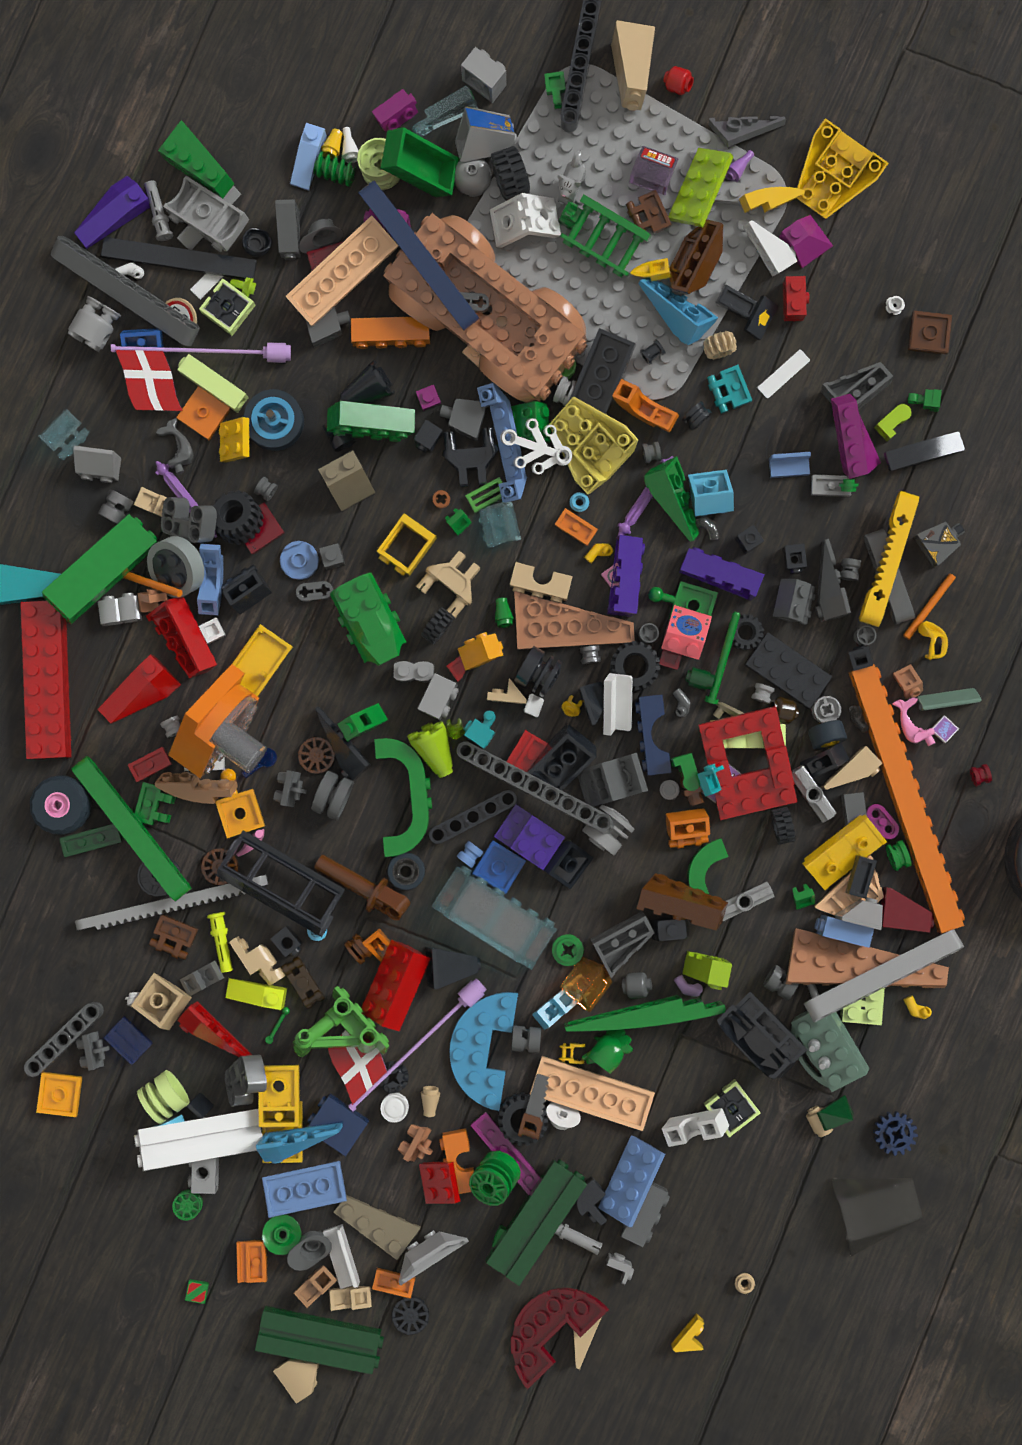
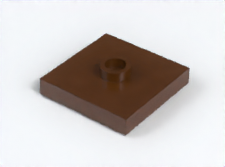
[908,311,952,355]

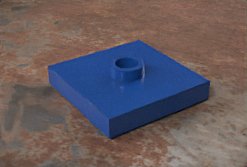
[472,841,526,894]

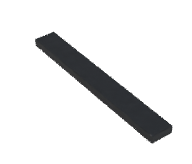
[101,237,257,281]

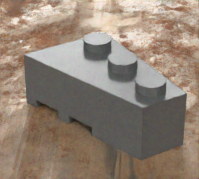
[821,362,893,410]

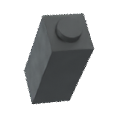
[841,792,867,826]

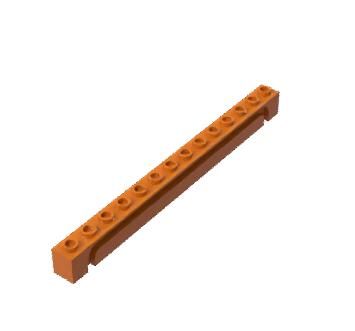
[848,664,965,933]

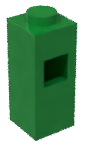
[338,703,388,741]

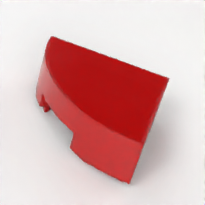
[447,656,465,682]

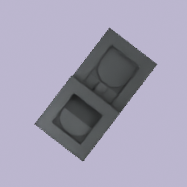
[180,961,224,996]

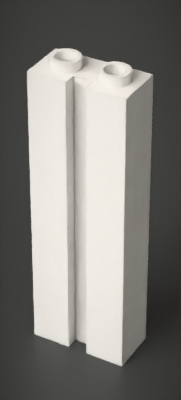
[134,1109,263,1171]

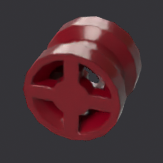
[970,764,992,786]

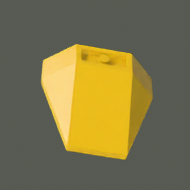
[797,118,889,219]

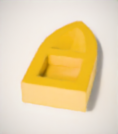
[630,258,671,281]

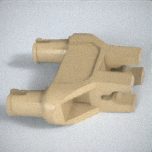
[416,551,480,618]

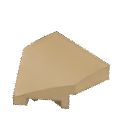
[273,1358,319,1403]

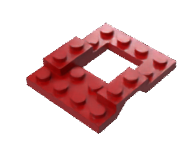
[698,706,797,820]

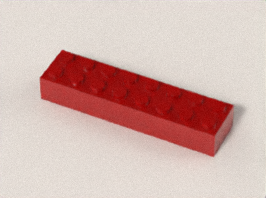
[21,601,71,760]

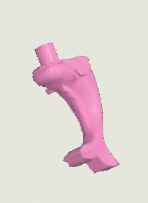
[892,698,935,746]

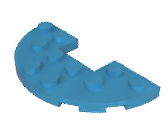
[450,992,518,1111]

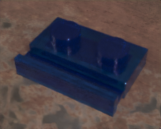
[104,1016,153,1065]

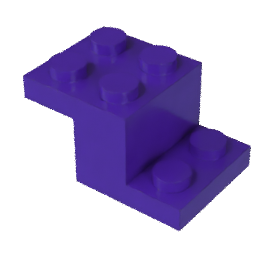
[494,805,565,870]

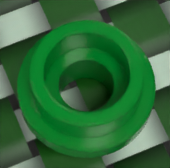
[839,479,859,492]

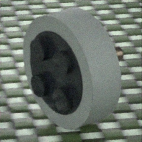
[147,536,204,598]

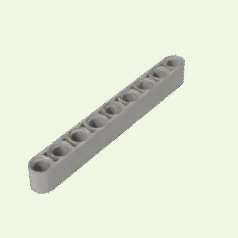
[804,929,964,1022]

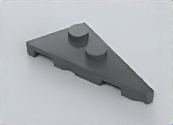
[708,116,786,147]

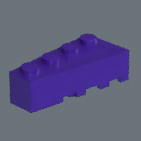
[607,535,645,617]
[679,547,765,601]

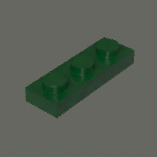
[59,824,123,857]

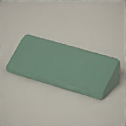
[917,688,982,711]

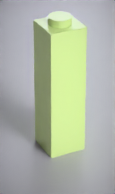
[177,354,249,413]

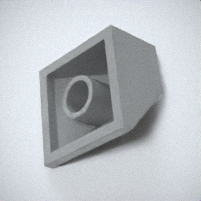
[835,897,883,930]

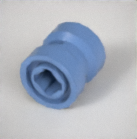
[457,841,483,868]

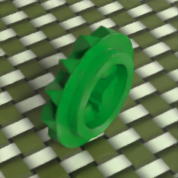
[552,934,584,966]

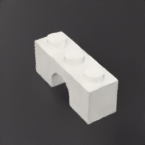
[662,1108,729,1147]

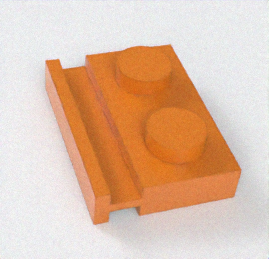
[236,1240,267,1283]

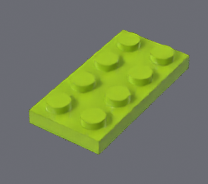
[668,148,733,227]

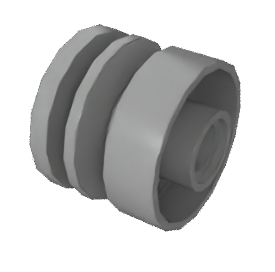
[582,804,635,855]

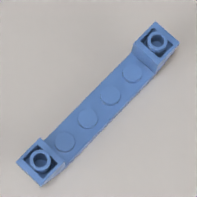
[477,383,527,503]

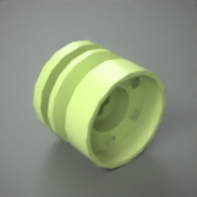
[357,138,400,190]
[137,1070,190,1124]

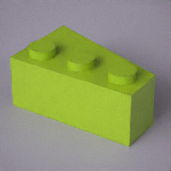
[682,951,732,990]

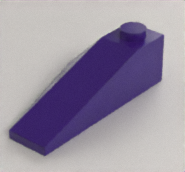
[74,176,150,249]

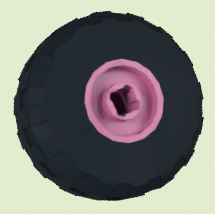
[30,776,92,834]

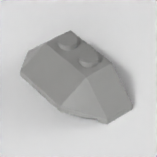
[399,1230,469,1286]

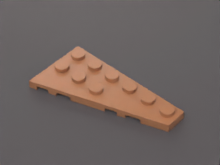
[514,591,635,650]

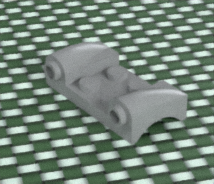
[163,176,249,252]

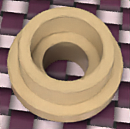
[735,1273,755,1294]

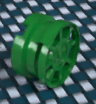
[886,840,911,871]
[172,1189,203,1221]

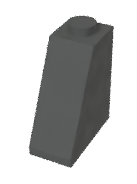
[275,199,301,260]

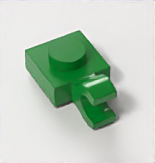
[544,71,566,109]

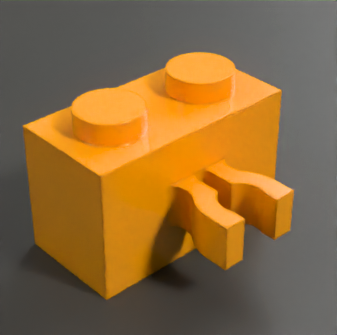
[458,632,503,670]

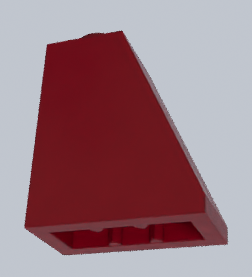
[881,887,934,932]

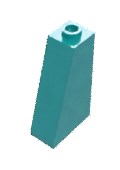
[0,564,61,605]

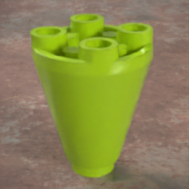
[407,721,453,778]

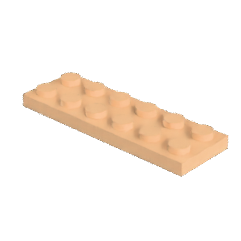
[286,216,399,326]
[530,1056,655,1131]

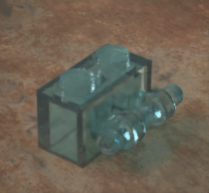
[38,409,90,460]
[479,502,521,548]

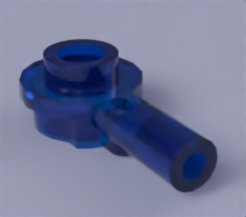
[242,748,277,778]

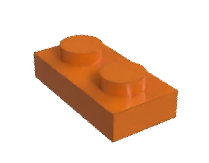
[555,508,598,546]
[372,1268,416,1298]

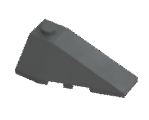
[815,539,851,622]

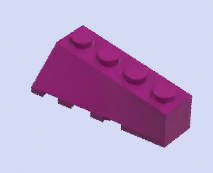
[831,394,881,479]

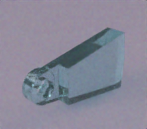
[412,86,478,137]

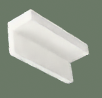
[603,673,632,736]
[323,1224,360,1289]

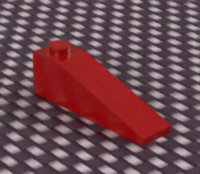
[97,654,182,724]
[178,1001,252,1057]

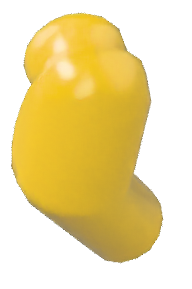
[904,995,932,1019]

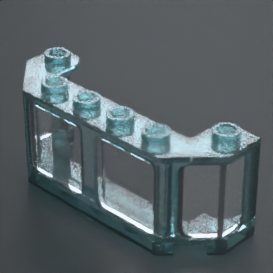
[432,865,557,970]

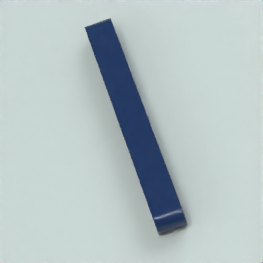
[358,180,480,331]

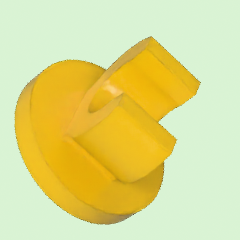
[562,695,583,717]

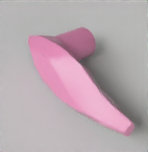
[236,829,264,857]

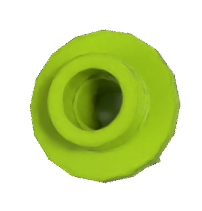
[230,278,256,297]

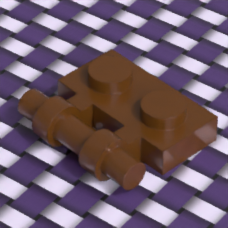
[625,190,672,235]
[149,914,198,960]

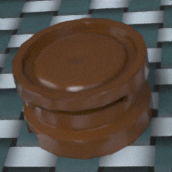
[344,933,373,964]

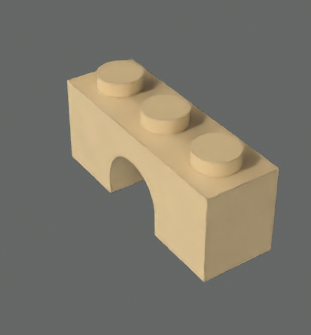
[510,562,573,603]

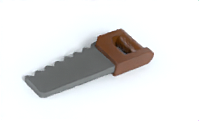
[518,1074,550,1140]

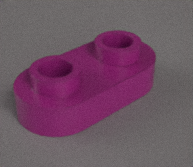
[866,804,899,839]

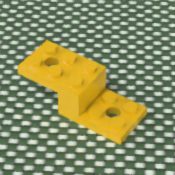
[259,1065,303,1163]

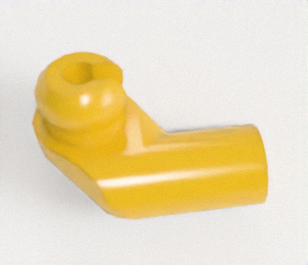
[584,543,613,563]

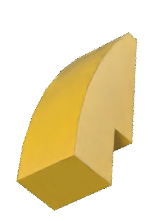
[739,187,805,213]

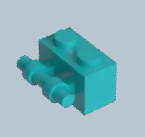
[463,711,496,750]

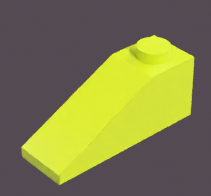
[226,978,287,1010]

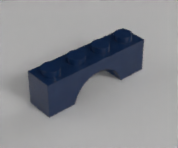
[635,695,671,775]

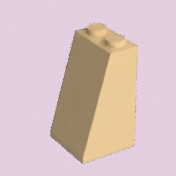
[611,20,655,111]

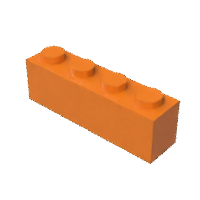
[351,317,430,349]

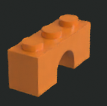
[440,1128,474,1194]

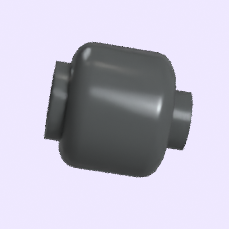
[622,972,652,999]

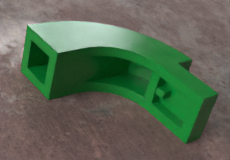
[687,838,728,894]

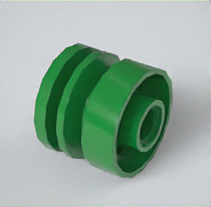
[469,1151,521,1206]

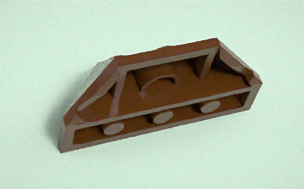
[670,219,723,294]

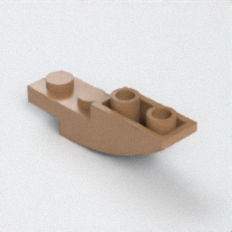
[155,772,238,804]

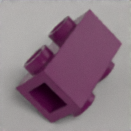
[372,89,419,134]

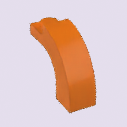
[612,379,679,433]

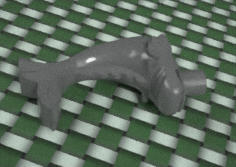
[156,418,194,474]

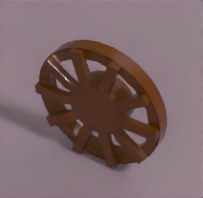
[298,737,335,774]
[201,848,239,885]

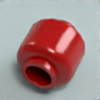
[664,66,694,95]

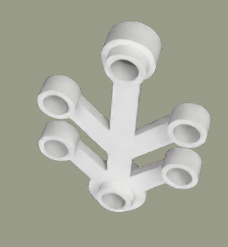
[500,419,572,474]

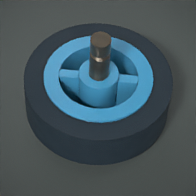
[244,389,304,451]

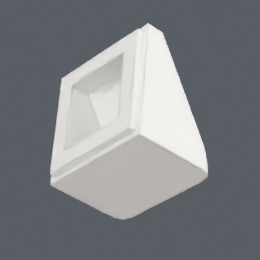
[524,694,544,717]

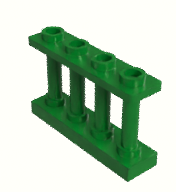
[560,194,652,278]

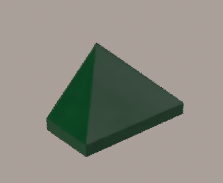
[816,1095,854,1131]

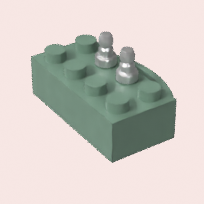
[791,1011,869,1092]

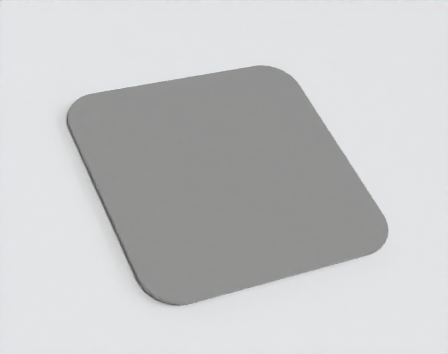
[467,64,787,400]

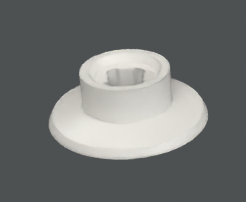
[546,1102,581,1130]

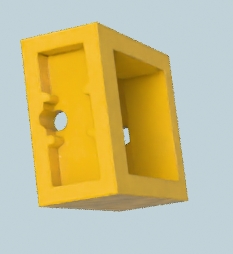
[377,513,437,576]

